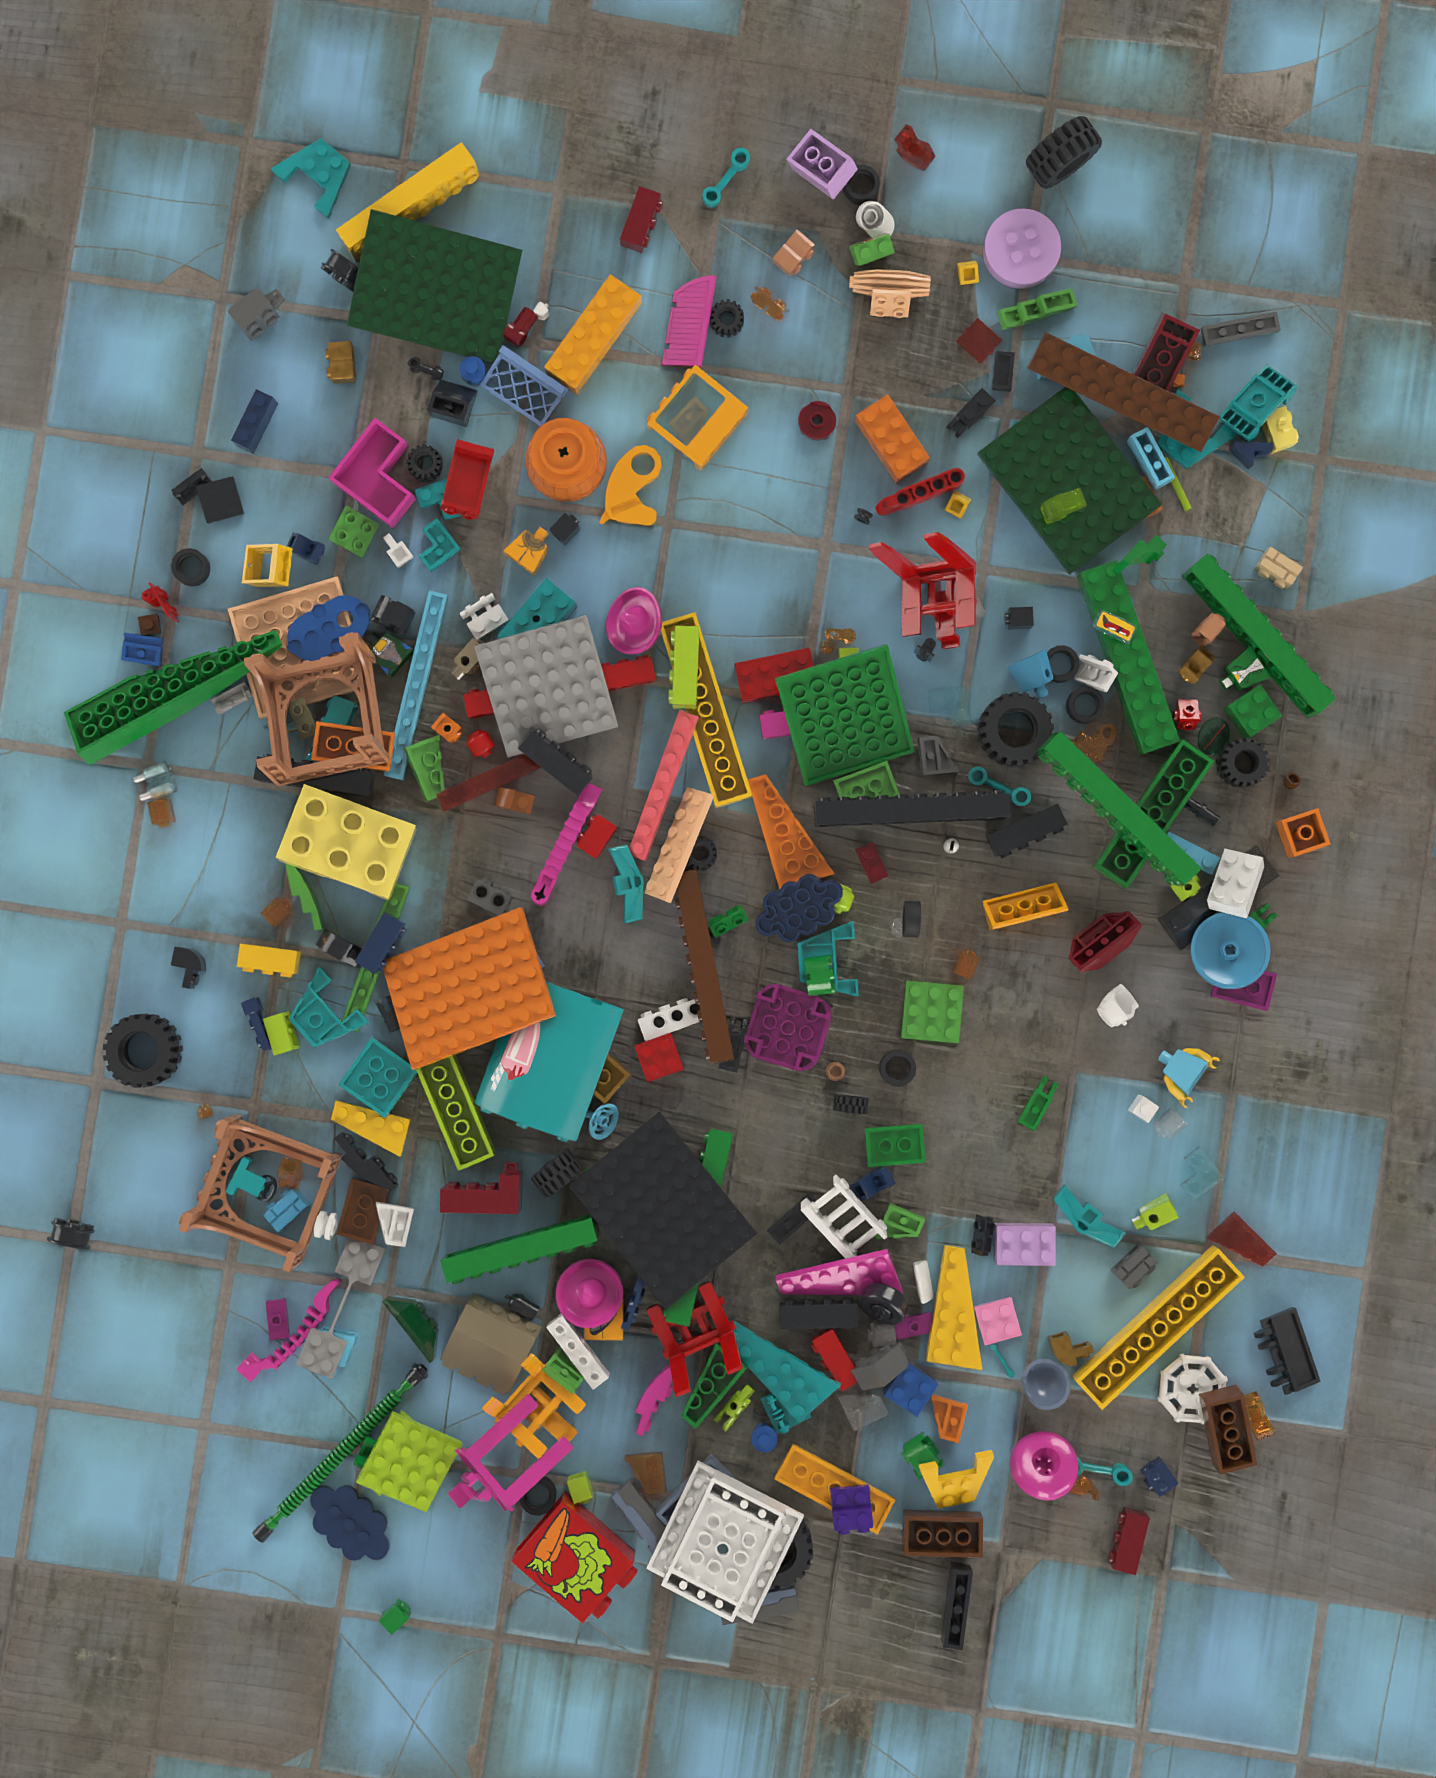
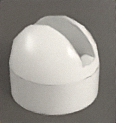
[943,838,959,854]

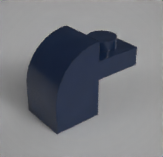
[286,532,325,565]
[850,1166,896,1201]

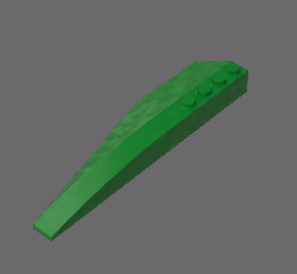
[64,630,283,765]

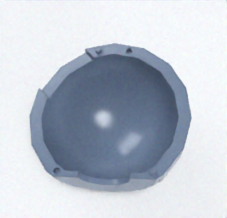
[1021,1358,1071,1410]

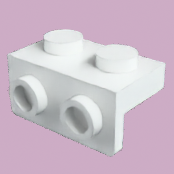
[1074,654,1118,693]

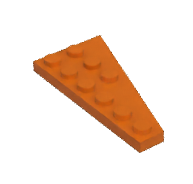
[748,774,835,890]

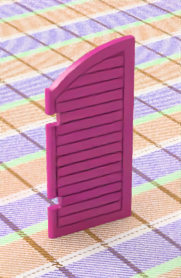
[662,275,717,367]

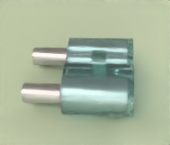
[133,761,177,801]

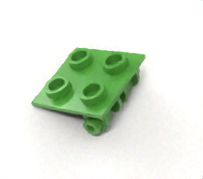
[328,505,380,558]

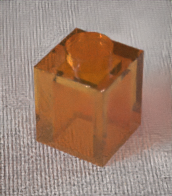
[147,798,176,828]
[260,897,294,927]
[952,949,980,980]
[277,1157,303,1189]

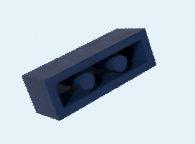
[231,389,278,454]
[355,912,407,974]

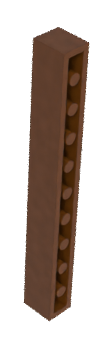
[675,870,734,1064]

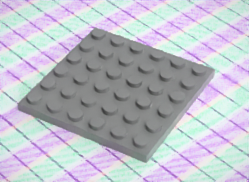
[474,615,618,757]

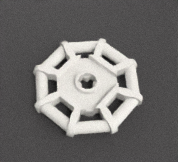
[1157,1353,1228,1425]

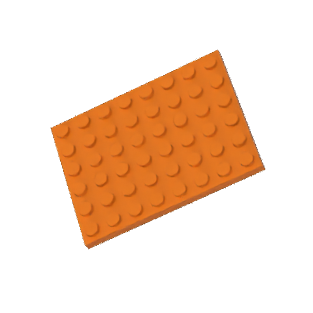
[383,907,556,1070]

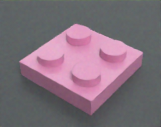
[974,1297,1022,1345]

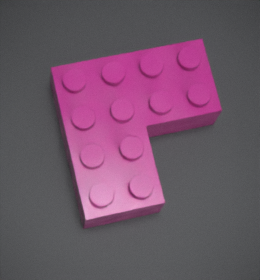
[328,418,416,529]

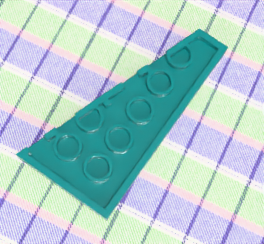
[734,1321,841,1423]

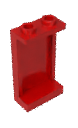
[440,439,495,520]

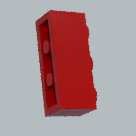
[811,1328,858,1391]

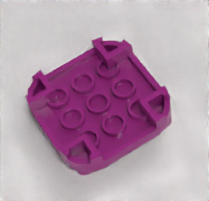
[744,984,832,1071]

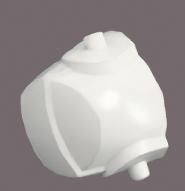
[1097,984,1139,1027]

